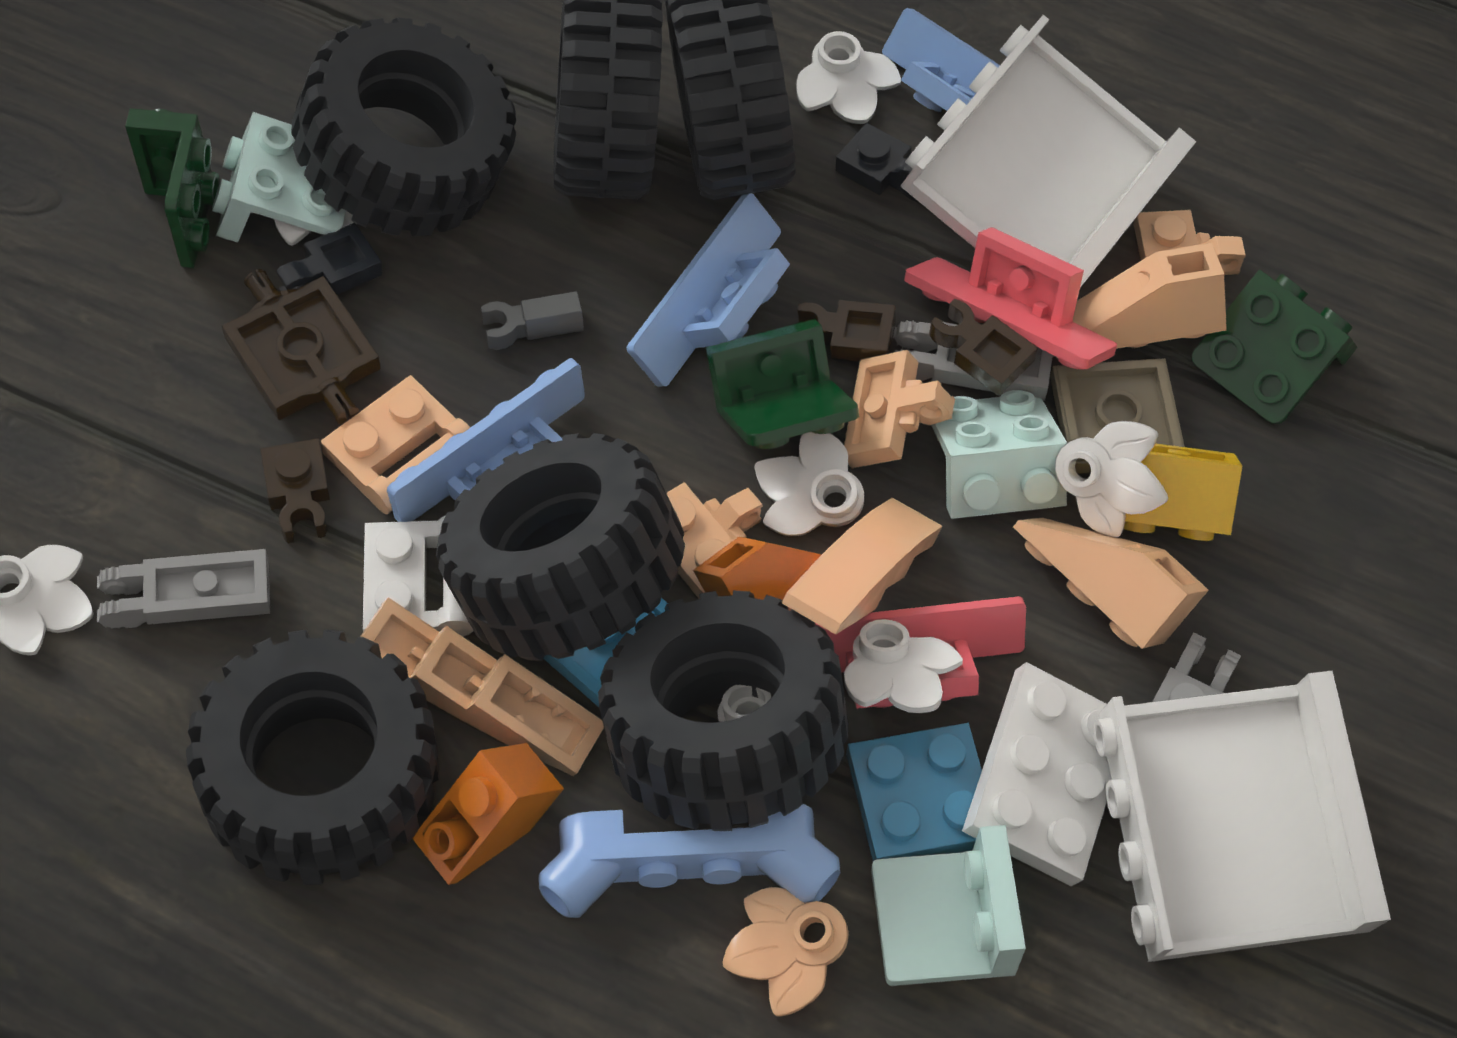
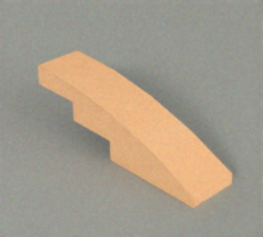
[782,498,942,635]
[360,597,604,776]

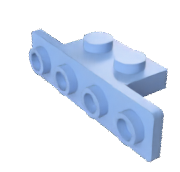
[882,8,1000,112]
[627,193,790,387]
[387,358,585,522]

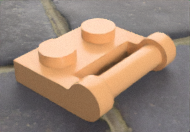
[320,375,470,514]

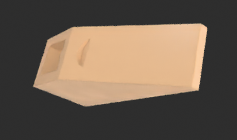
[1056,243,1226,359]
[1013,518,1208,649]

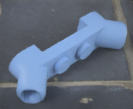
[539,804,840,918]

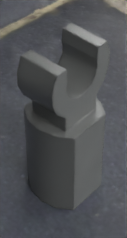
[481,291,584,350]

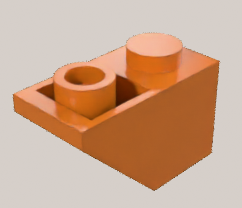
[693,537,822,611]
[412,743,564,885]

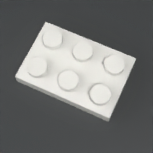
[962,662,1112,886]

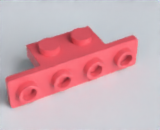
[904,227,1117,369]
[815,596,1026,709]

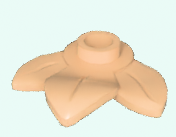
[723,887,849,1017]

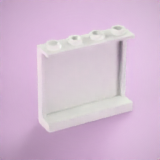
[901,15,1196,287]
[1094,671,1391,962]

